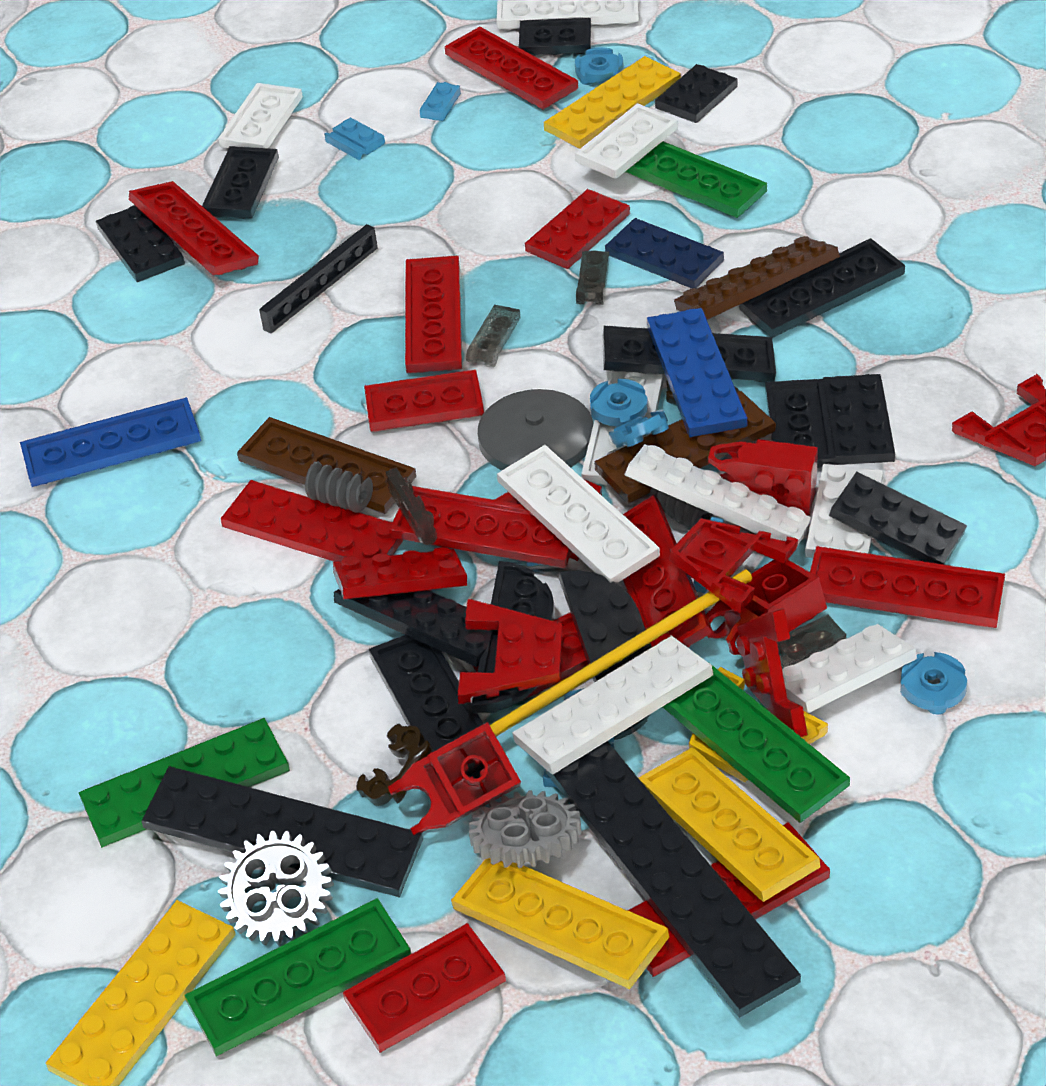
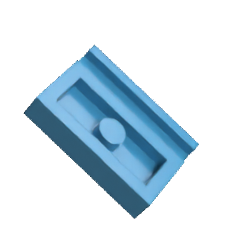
[324,117,385,160]

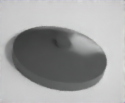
[477,389,593,470]

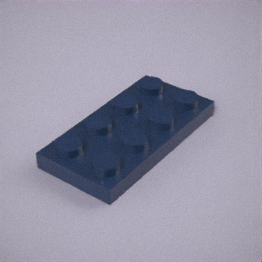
[605,218,724,289]

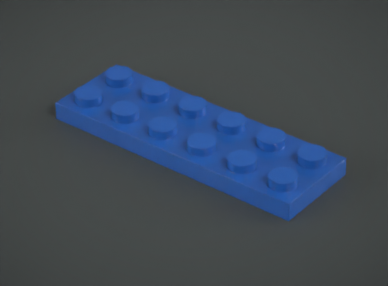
[647,308,747,437]
[20,397,201,487]

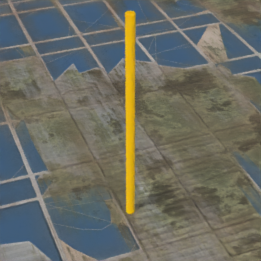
[490,569,752,737]

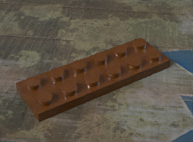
[674,236,840,320]
[594,391,776,504]
[237,417,417,514]

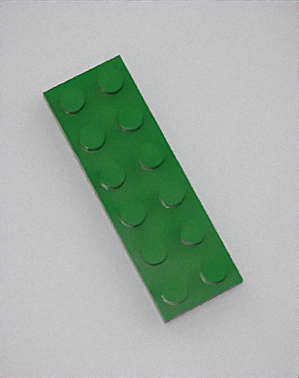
[625,141,767,218]
[663,662,850,823]
[78,718,290,848]
[184,898,411,1057]

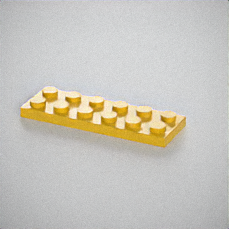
[544,56,681,149]
[638,747,820,902]
[451,858,669,989]
[45,900,236,1086]

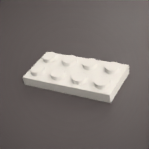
[218,83,303,148]
[575,103,678,179]
[805,464,883,558]
[782,624,917,713]

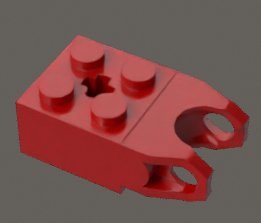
[708,439,818,516]
[706,560,827,655]
[387,722,521,835]

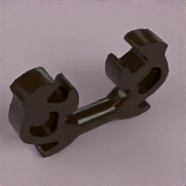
[356,723,433,806]

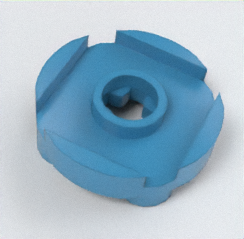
[575,47,624,85]
[590,379,648,427]
[609,410,669,448]
[900,652,967,715]

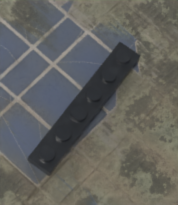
[259,224,378,334]

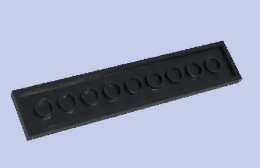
[545,741,801,1018]

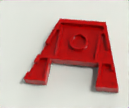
[952,374,1046,466]
[669,518,798,613]
[458,599,563,704]
[736,608,808,737]

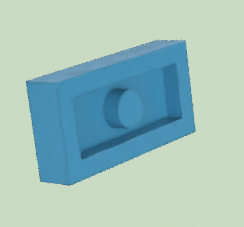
[420,82,461,121]

